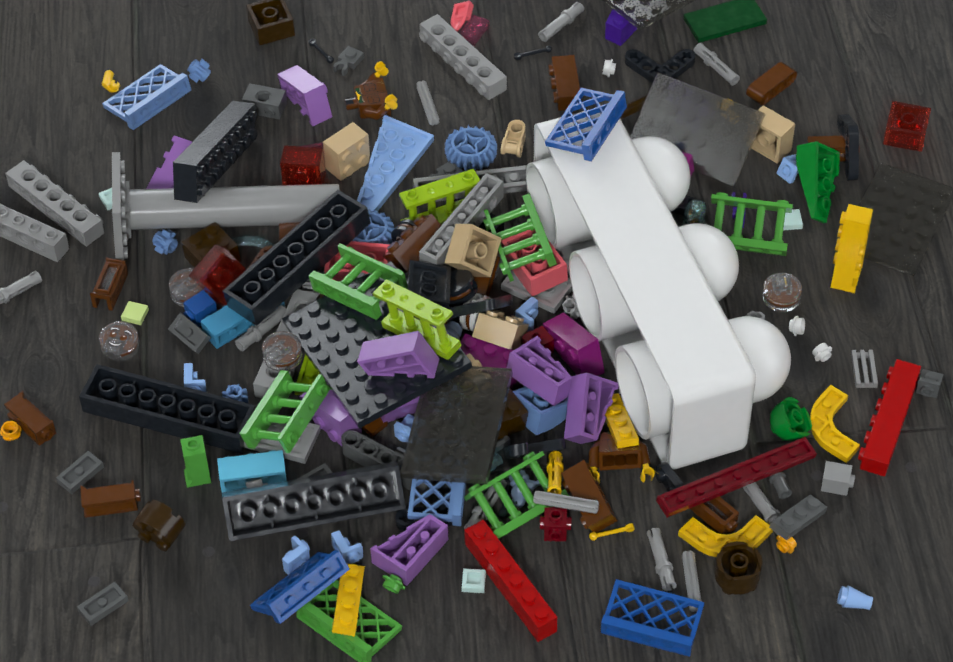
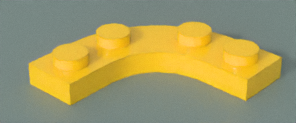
[810,385,860,463]
[678,515,773,558]

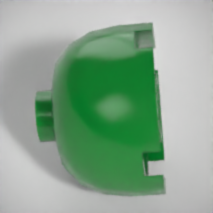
[770,397,812,442]

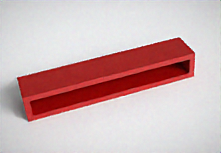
[858,359,921,477]
[464,519,557,642]

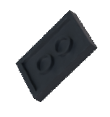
[407,260,451,309]

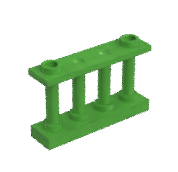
[711,192,793,256]
[483,193,557,282]
[309,244,407,320]
[239,370,330,454]
[464,451,569,539]

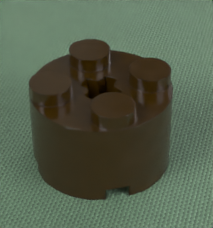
[132,500,186,552]
[715,541,762,595]

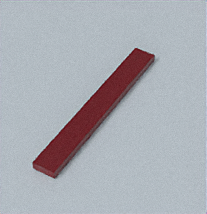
[656,437,817,518]

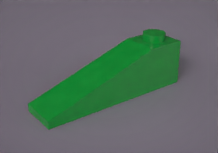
[796,141,840,223]

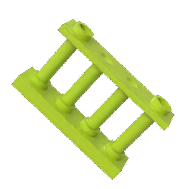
[399,169,480,225]
[373,279,461,360]

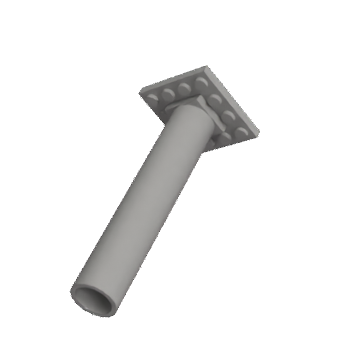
[112,152,340,260]

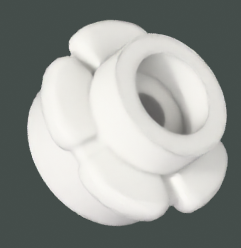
[602,59,616,77]
[789,316,805,336]
[812,343,832,362]

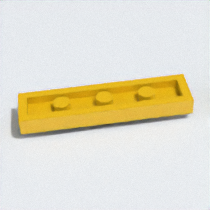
[605,393,639,448]
[332,563,365,636]

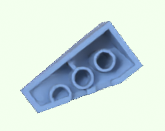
[513,387,569,435]

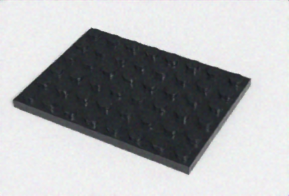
[282,262,473,429]

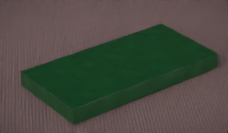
[683,0,767,43]

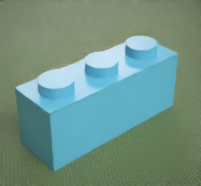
[217,450,287,492]

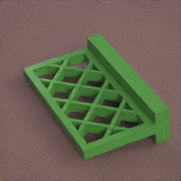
[296,580,402,662]

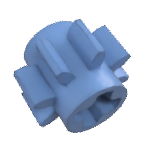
[187,59,211,83]
[152,229,178,255]
[222,384,248,403]

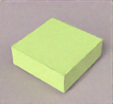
[121,301,149,325]

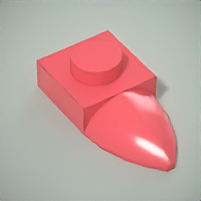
[451,1,474,32]

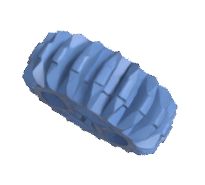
[445,125,497,171]
[352,209,394,244]

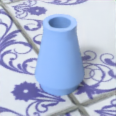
[837,585,873,610]

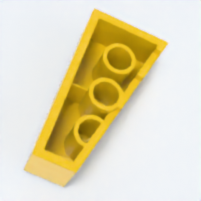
[830,204,873,293]

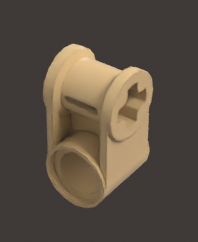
[501,120,525,157]

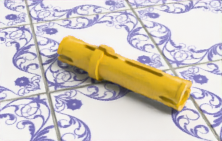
[546,451,564,494]

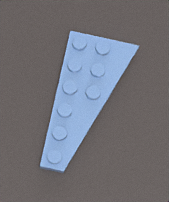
[357,115,434,212]

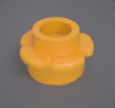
[0,421,22,441]
[776,535,797,554]

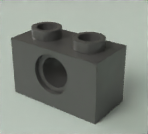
[242,83,287,120]

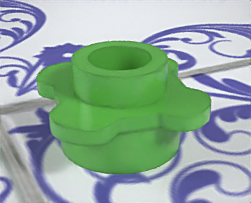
[382,574,406,594]

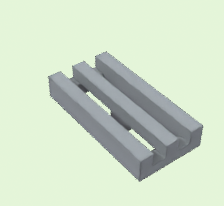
[851,350,878,388]

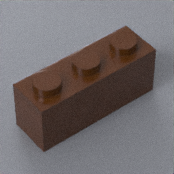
[548,55,580,111]
[383,214,442,273]
[561,460,618,533]

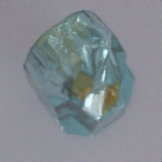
[682,199,707,226]

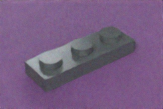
[769,494,828,540]

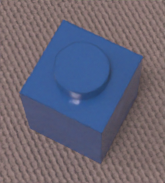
[183,290,217,327]

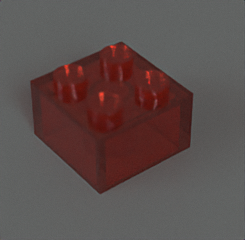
[883,101,931,152]
[280,145,326,185]
[188,245,246,306]

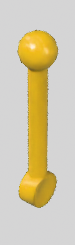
[589,524,635,541]

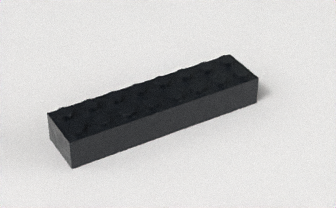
[173,101,257,203]
[223,190,371,326]
[79,364,256,454]
[221,461,406,541]

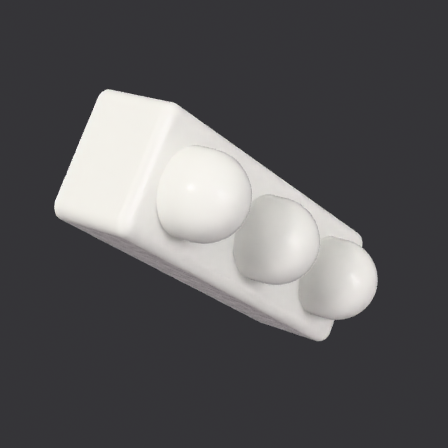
[526,111,791,470]

